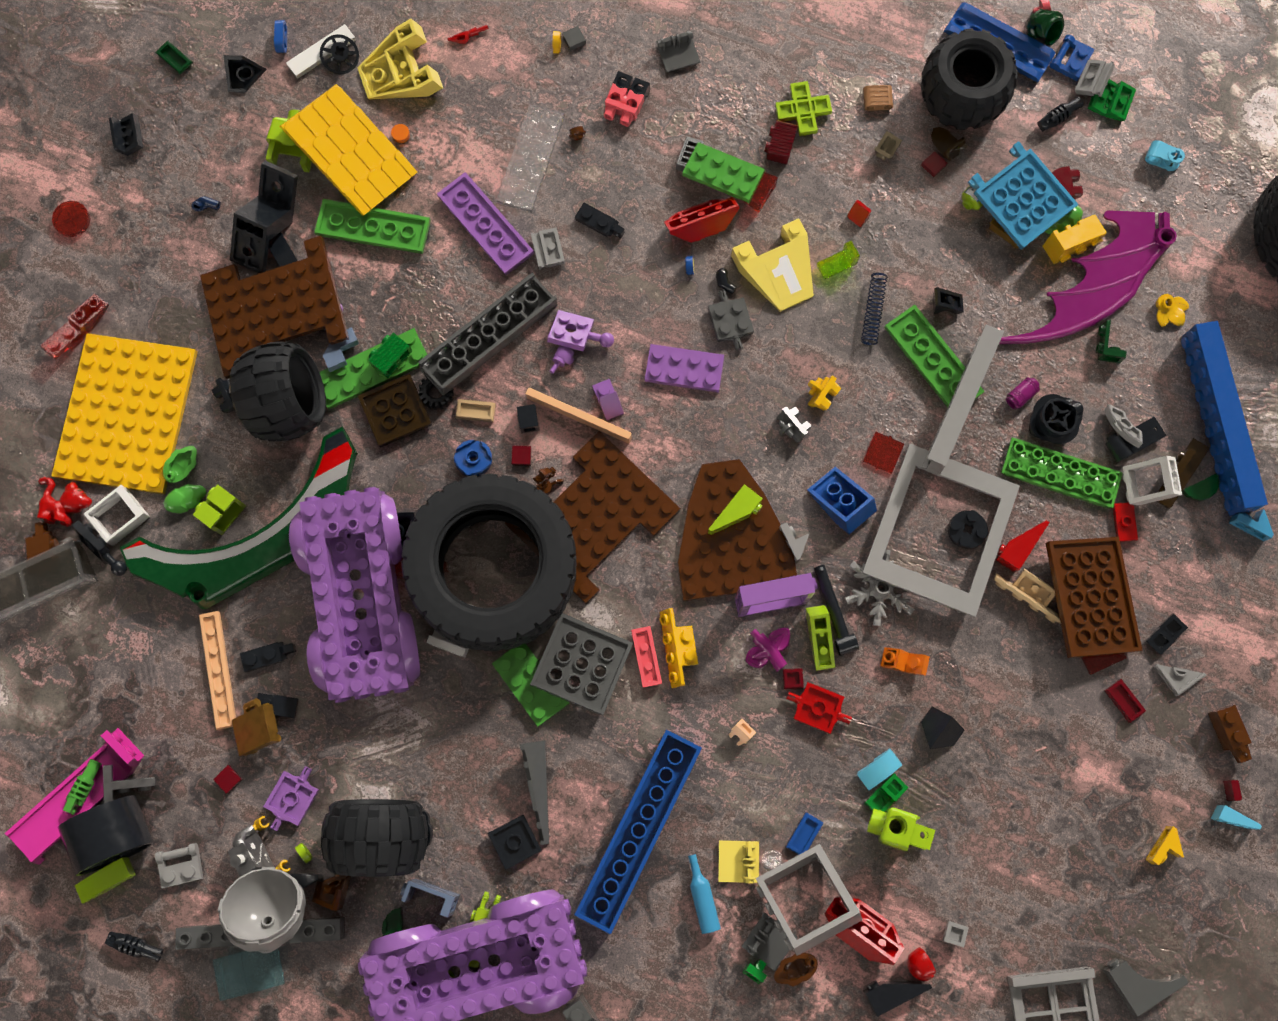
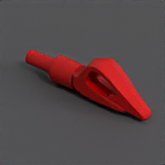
[447,25,489,44]

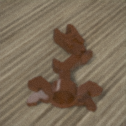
[533,467,564,495]

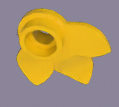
[1156,294,1189,327]

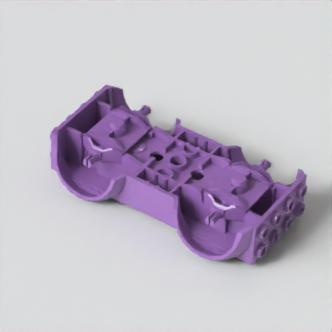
[289,487,420,703]
[358,890,588,1021]

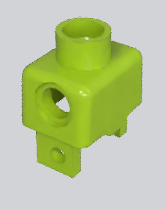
[266,109,312,172]
[867,807,936,851]

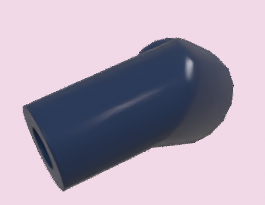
[191,196,221,212]

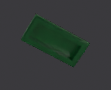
[155,41,193,75]

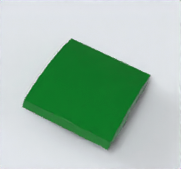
[1087,79,1136,121]

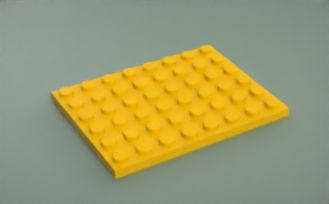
[52,333,198,495]

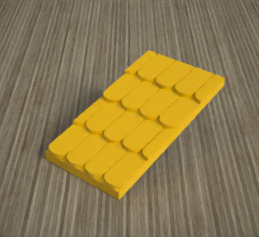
[279,84,418,215]

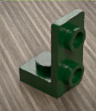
[1096,319,1127,364]

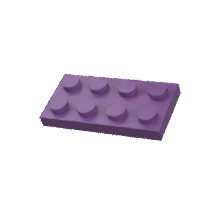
[645,344,724,393]

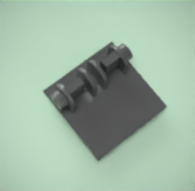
[656,30,701,72]
[741,912,798,971]

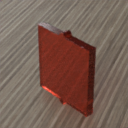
[863,432,904,474]

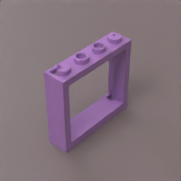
[735,573,818,617]

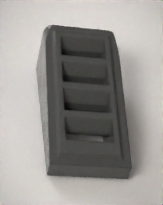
[676,137,704,172]

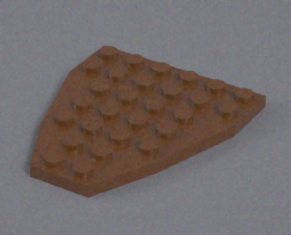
[678,459,797,601]

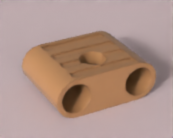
[863,85,893,111]

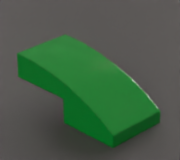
[864,773,909,812]

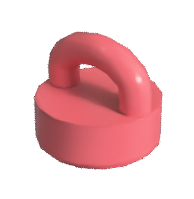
[1033,0,1051,13]

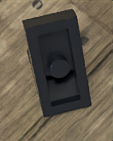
[933,287,964,315]
[257,693,299,718]

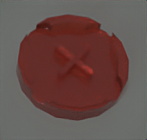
[52,201,91,237]

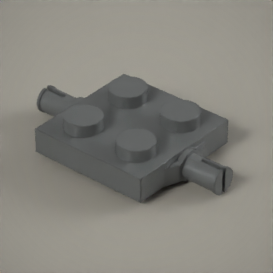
[707,290,754,351]

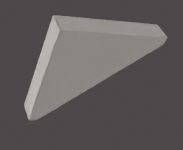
[1153,664,1207,696]

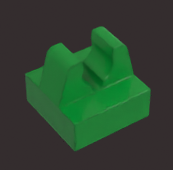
[742,959,767,984]

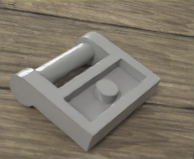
[155,843,204,889]

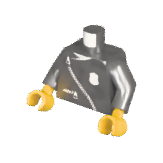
[228,816,291,877]

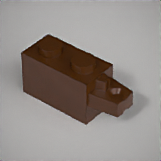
[25,522,61,578]
[1208,705,1252,763]

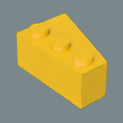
[1043,215,1107,264]

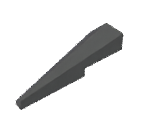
[520,740,549,845]

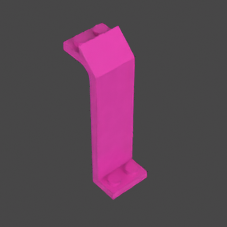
[4,728,144,865]

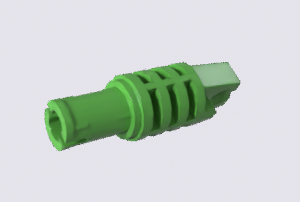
[63,759,102,815]

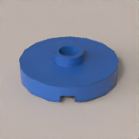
[454,440,492,476]

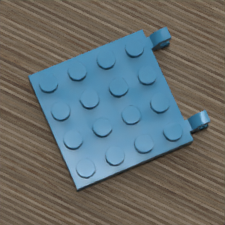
[968,141,1079,250]

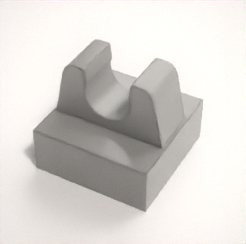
[942,920,969,948]

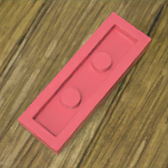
[631,626,662,688]

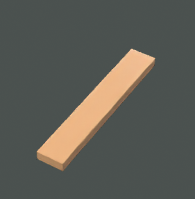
[526,388,632,444]
[199,611,236,730]

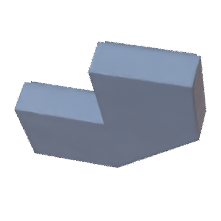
[323,327,359,372]

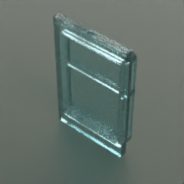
[213,948,285,1001]

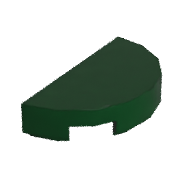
[1182,473,1219,501]
[382,907,403,936]

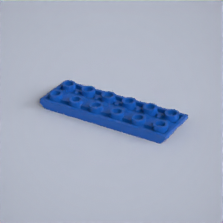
[944,3,1056,83]

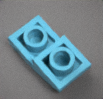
[857,749,902,790]

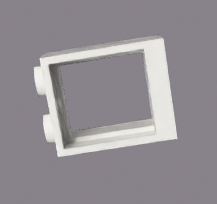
[1122,456,1182,505]
[84,485,150,546]

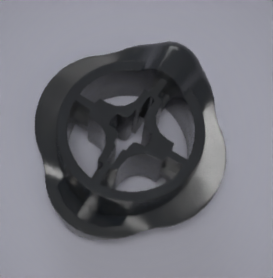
[1029,394,1084,444]

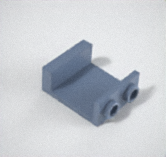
[400,879,460,918]

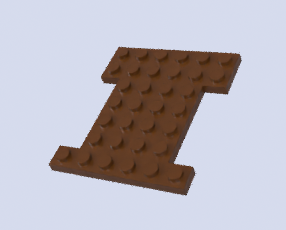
[200,235,349,379]
[505,431,681,604]

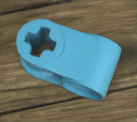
[1145,140,1185,171]

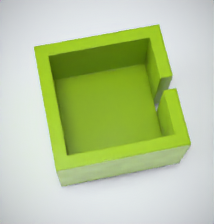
[193,484,246,535]

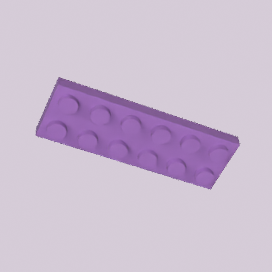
[437,172,534,276]

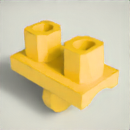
[807,375,841,411]

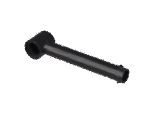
[814,565,859,656]

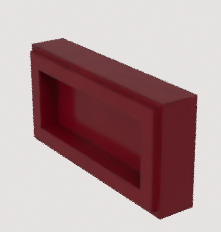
[1104,679,1146,723]

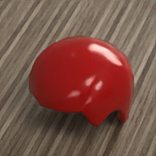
[907,947,936,982]

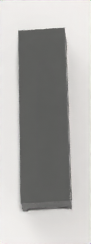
[418,272,558,396]

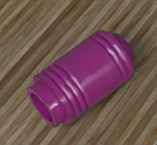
[1005,377,1040,410]

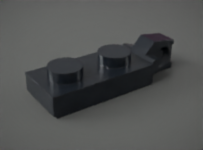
[575,202,625,239]
[240,642,297,672]

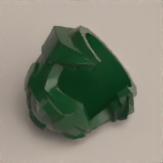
[1026,9,1065,46]

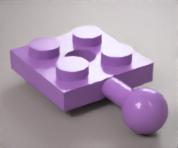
[547,310,614,351]

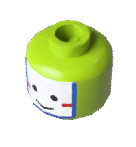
[961,185,983,210]

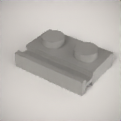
[1075,60,1115,97]
[531,227,565,270]

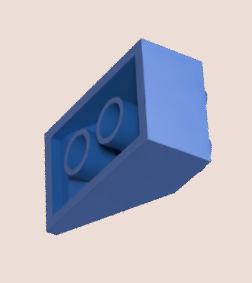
[807,467,877,534]

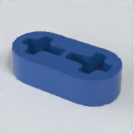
[274,20,287,53]

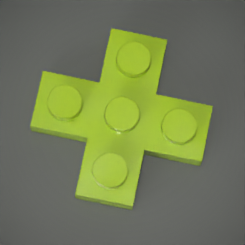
[775,81,832,136]

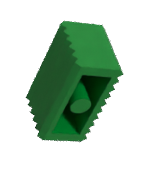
[368,332,412,378]

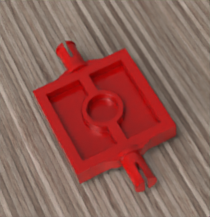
[786,682,852,734]

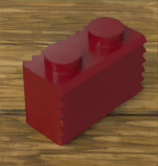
[764,120,798,165]

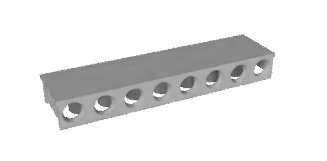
[921,324,1004,476]

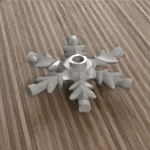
[844,550,917,627]

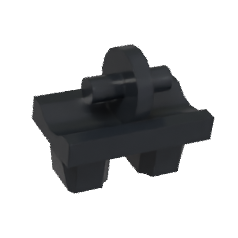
[211,378,235,413]

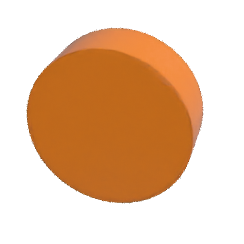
[391,124,410,143]

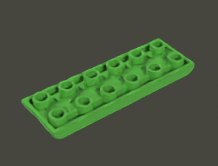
[1001,437,1123,508]

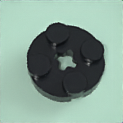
[948,510,988,549]

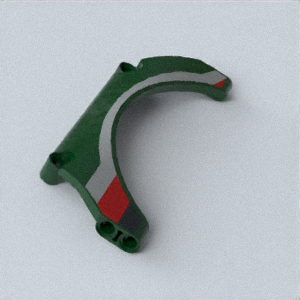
[120,426,358,610]

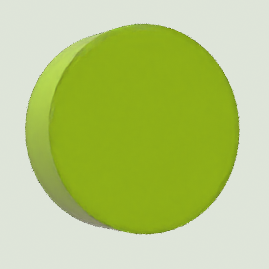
[295,843,313,864]

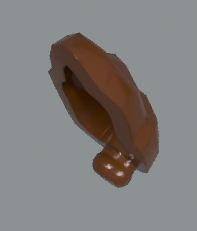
[774,953,818,987]

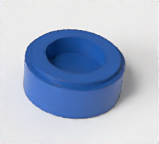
[685,256,694,275]

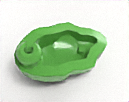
[1045,206,1083,234]
[163,446,197,483]
[164,484,206,513]

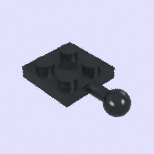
[72,521,127,576]

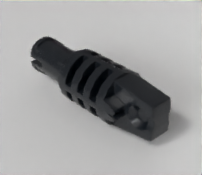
[1037,97,1084,132]
[105,932,164,962]

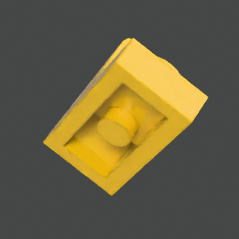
[1145,826,1184,865]

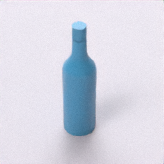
[688,854,721,934]

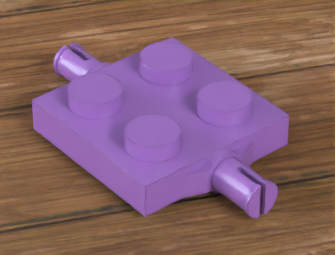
[263,766,320,831]

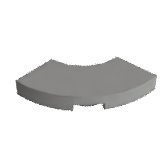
[1105,404,1143,448]

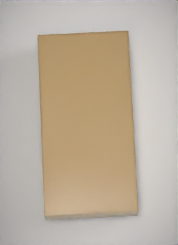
[456,399,496,423]

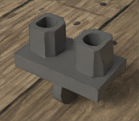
[776,407,811,444]

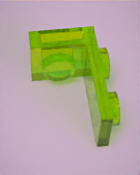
[816,240,860,279]

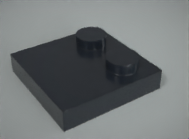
[487,814,542,870]

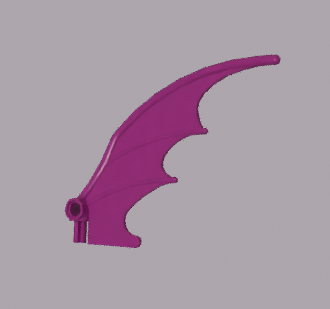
[999,210,1177,344]

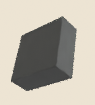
[562,26,586,51]

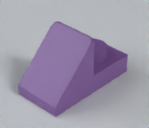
[592,379,624,421]

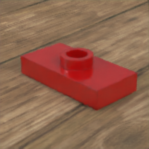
[1113,503,1138,542]

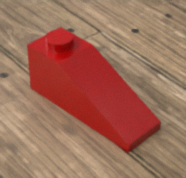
[995,520,1050,573]

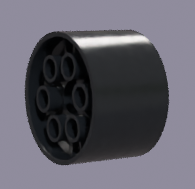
[57,795,154,876]

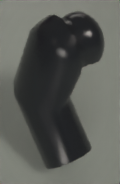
[716,268,737,294]

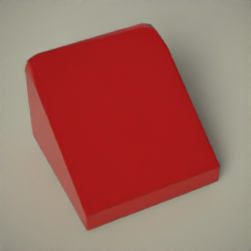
[847,200,871,227]

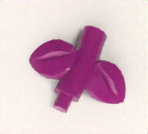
[746,627,790,672]

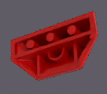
[664,197,739,243]
[824,897,904,965]

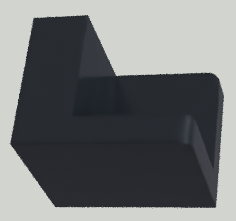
[517,404,540,434]

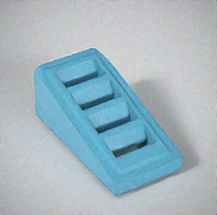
[1211,805,1262,830]

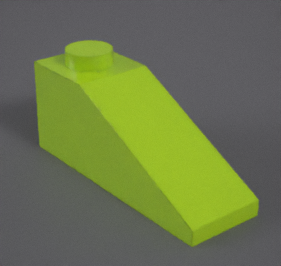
[708,484,763,535]
[806,605,835,671]

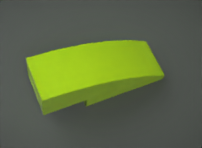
[75,857,136,904]

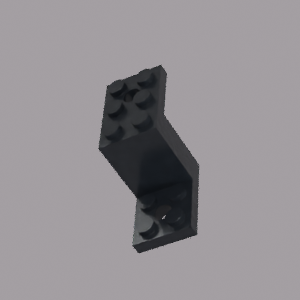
[230,161,298,274]

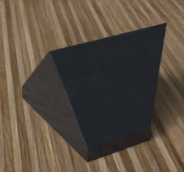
[223,55,267,92]
[920,706,965,749]

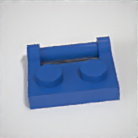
[1049,35,1095,81]

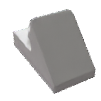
[779,522,809,563]

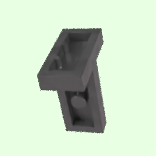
[103,765,156,803]

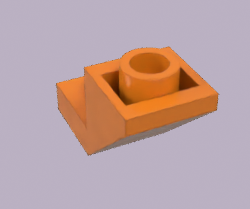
[880,647,930,676]

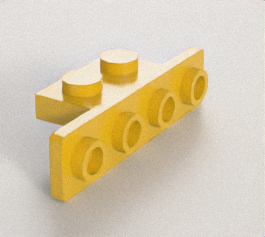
[659,608,698,688]

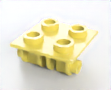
[718,840,759,883]

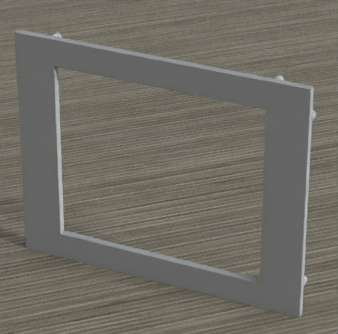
[862,444,1020,618]

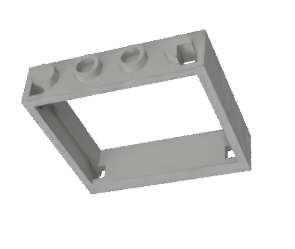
[755,844,862,956]

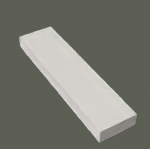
[286,24,356,79]

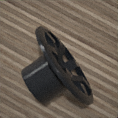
[320,34,359,75]

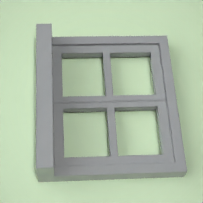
[1007,967,1099,1021]

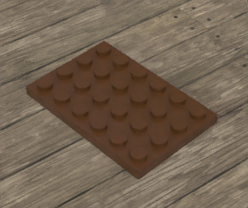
[1045,537,1143,658]

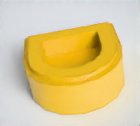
[552,31,562,53]

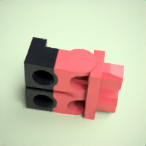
[604,71,650,127]

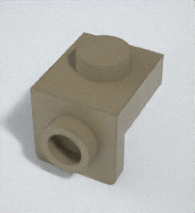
[874,131,903,161]

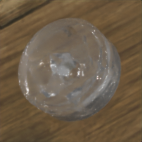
[762,850,782,871]

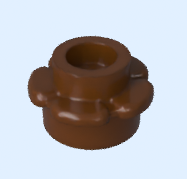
[569,126,586,141]

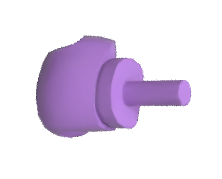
[550,346,575,374]

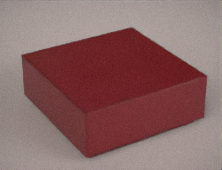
[921,151,948,177]
[511,446,532,466]
[782,668,804,689]
[213,765,243,794]
[1223,780,1242,801]

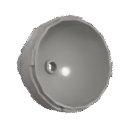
[218,867,306,953]

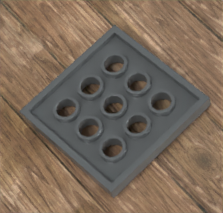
[530,613,633,716]

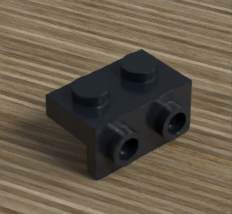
[109,113,144,156]

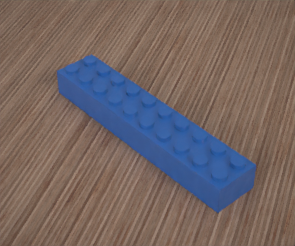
[1181,321,1268,516]
[574,730,702,934]

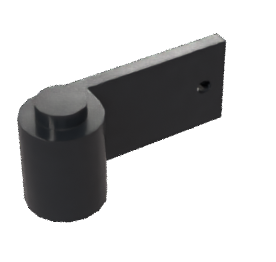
[1105,417,1167,463]

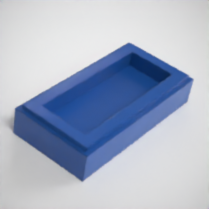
[786,812,823,855]

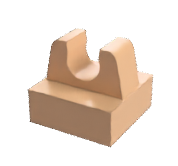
[729,719,756,746]

